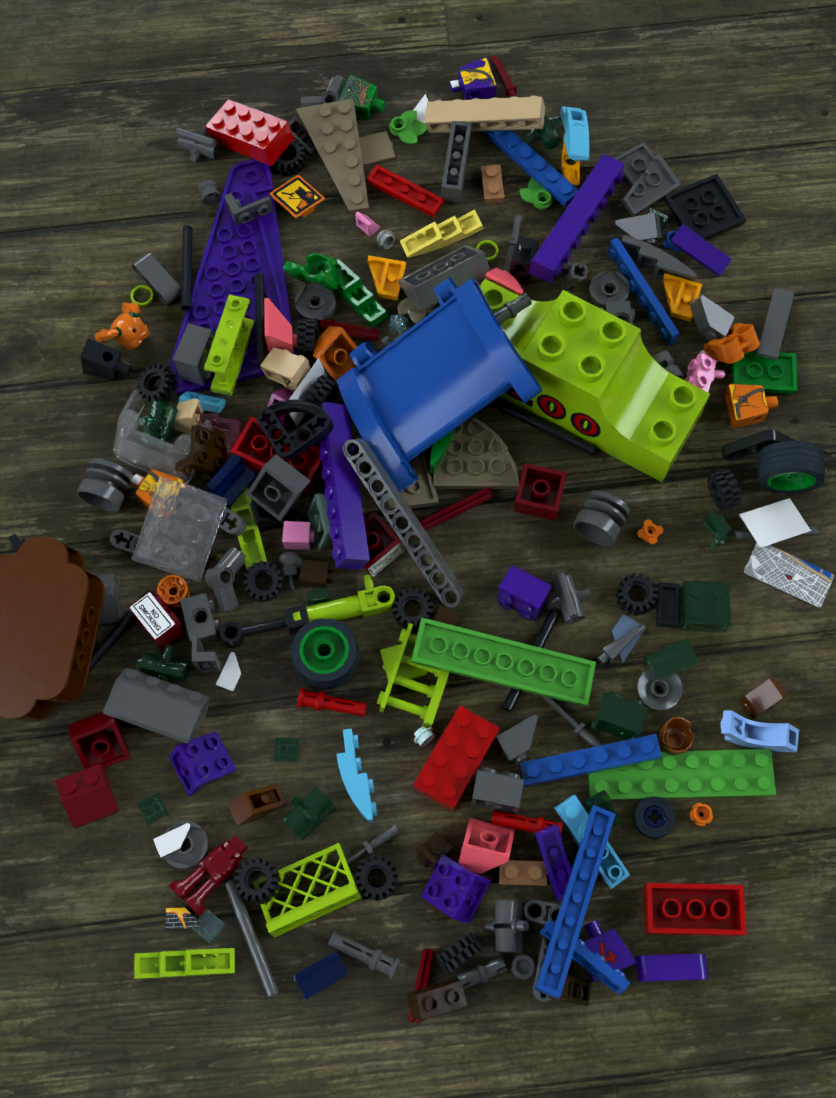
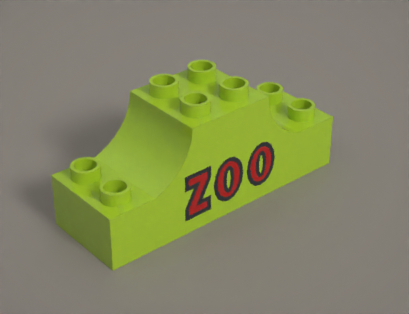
[480,279,710,482]

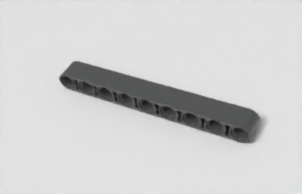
[343,438,465,607]

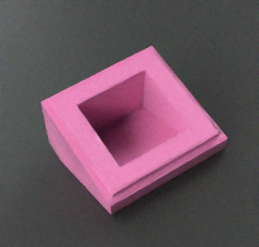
[356,212,380,236]

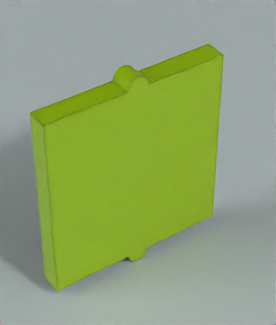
[380,642,427,684]

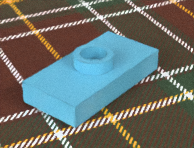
[179,392,226,413]

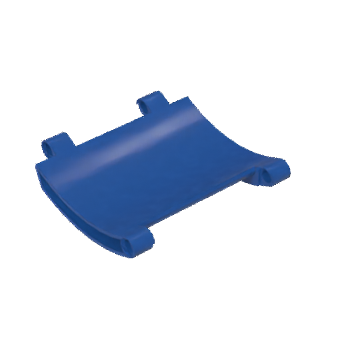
[336,277,542,493]

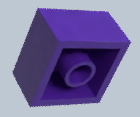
[497,565,551,621]

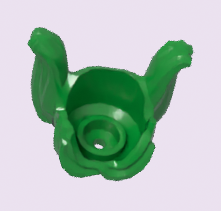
[283,253,338,291]

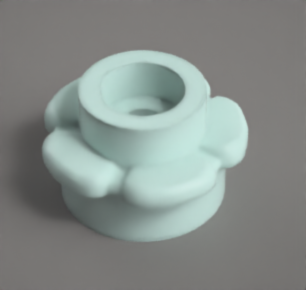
[414,726,435,747]

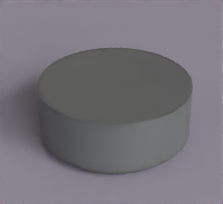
[511,954,535,980]

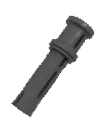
[328,931,401,980]

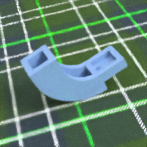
[720,711,799,752]

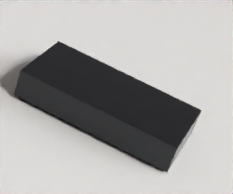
[655,582,680,629]

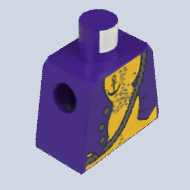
[449,57,497,100]

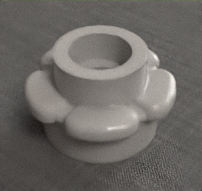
[377,230,395,249]

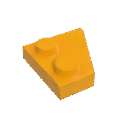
[368,255,406,301]
[663,273,702,322]

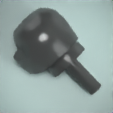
[279,552,303,590]

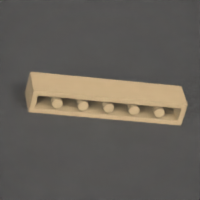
[425,96,545,133]

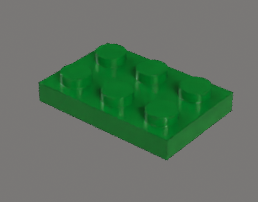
[732,351,797,394]

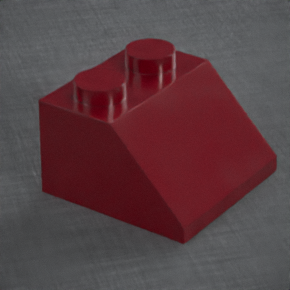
[69,712,131,769]
[55,764,119,829]

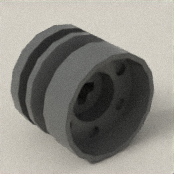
[76,458,133,512]
[573,490,630,547]

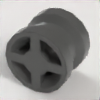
[198,180,221,205]

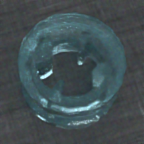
[388,315,408,333]

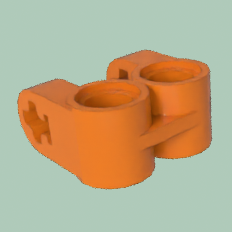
[704,323,760,364]

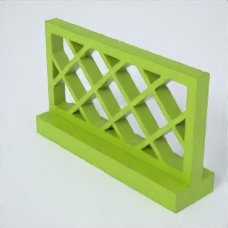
[253,843,362,937]

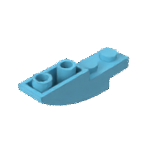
[560,106,589,161]
[336,729,377,823]
[554,795,630,889]

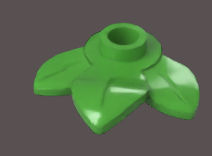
[389,110,428,145]
[519,178,553,210]

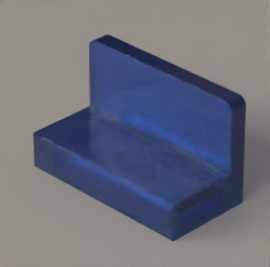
[207,453,256,507]
[293,951,349,1000]

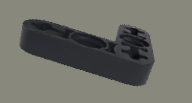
[721,429,796,461]

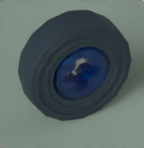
[633,796,675,839]

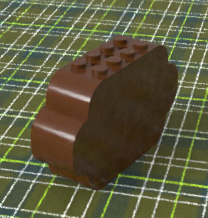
[0,536,105,722]

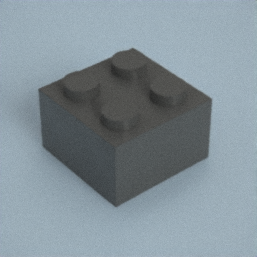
[173,323,214,386]
[246,454,310,521]
[471,768,524,814]

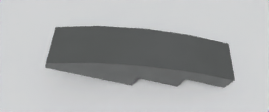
[621,235,697,281]
[756,288,795,360]

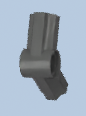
[301,75,347,108]
[557,261,588,290]
[205,548,246,612]

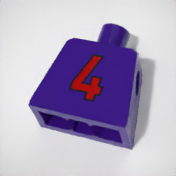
[584,920,636,983]

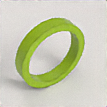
[476,240,498,262]
[131,285,154,307]

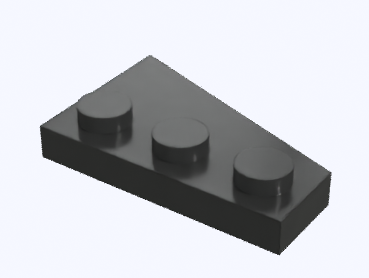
[621,153,682,217]

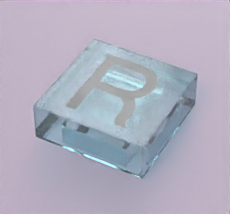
[192,909,226,944]

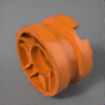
[157,575,191,609]

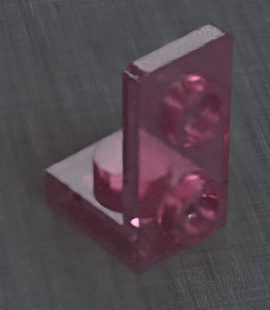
[200,413,243,452]

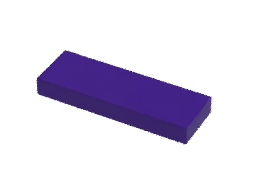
[670,224,732,277]
[534,825,572,901]

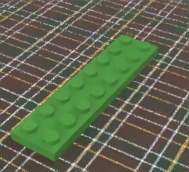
[411,618,596,707]
[588,749,776,801]

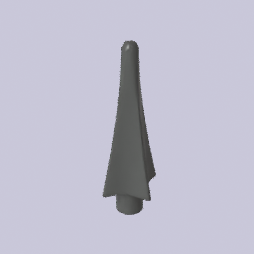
[597,624,646,665]

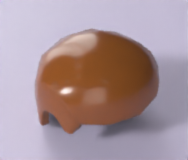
[659,717,695,755]

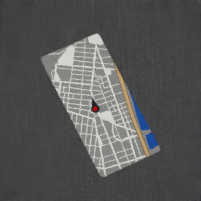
[744,543,834,608]

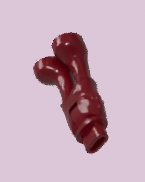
[169,835,248,917]

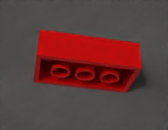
[205,99,294,166]
[230,417,323,497]
[413,706,500,812]
[643,883,746,937]

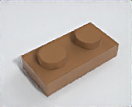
[481,165,504,204]
[499,860,547,887]

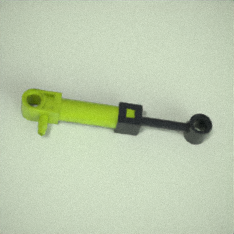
[220,574,395,648]

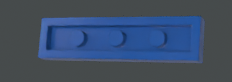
[540,919,630,995]

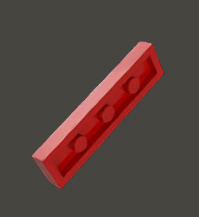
[366,165,444,218]

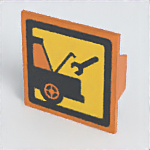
[269,175,325,218]

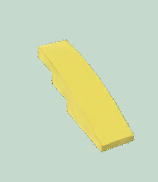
[400,209,484,258]

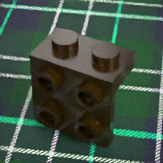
[175,424,226,483]

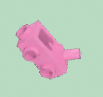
[685,353,725,392]

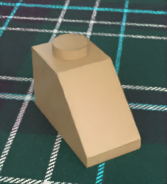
[170,399,205,434]

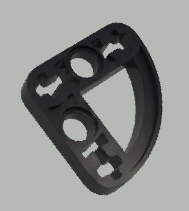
[257,399,334,461]

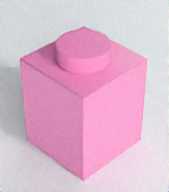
[282,521,315,550]

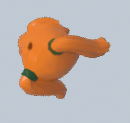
[94,302,149,350]

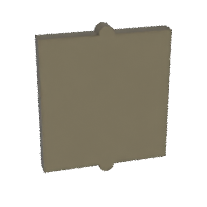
[359,131,396,167]

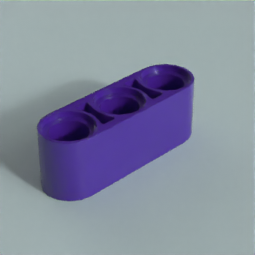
[636,954,708,982]

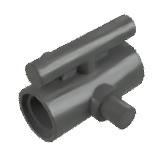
[176,125,221,164]
[546,573,591,624]
[485,901,529,953]

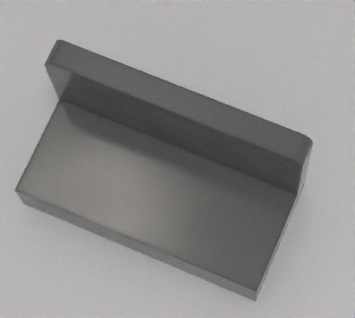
[192,635,222,673]

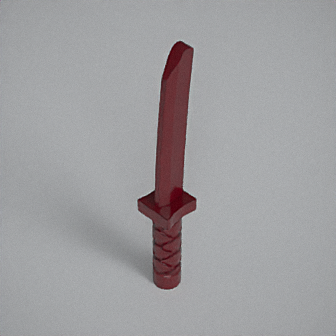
[491,55,517,98]

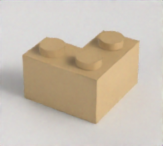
[260,347,311,392]

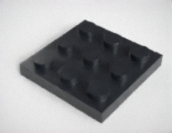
[664,174,746,240]

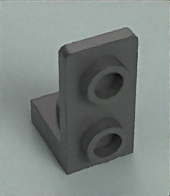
[224,193,272,226]

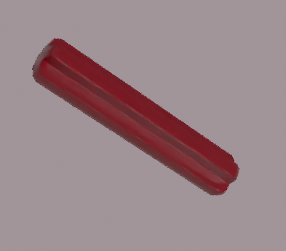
[320,319,380,341]
[408,949,435,1024]

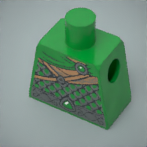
[339,75,386,120]

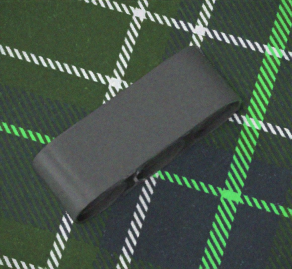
[132,252,181,306]

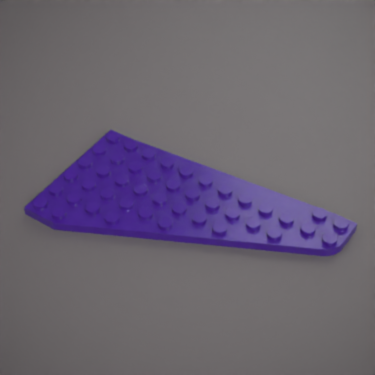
[170,159,296,396]

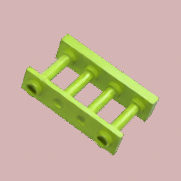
[204,295,255,396]
[377,623,450,728]

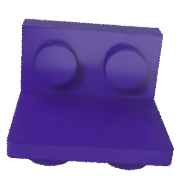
[169,731,236,796]
[421,855,491,924]

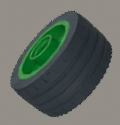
[757,441,825,494]
[291,618,359,689]

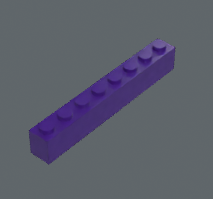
[529,154,625,284]
[314,402,370,570]

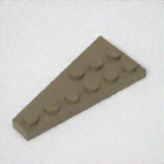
[296,99,370,214]

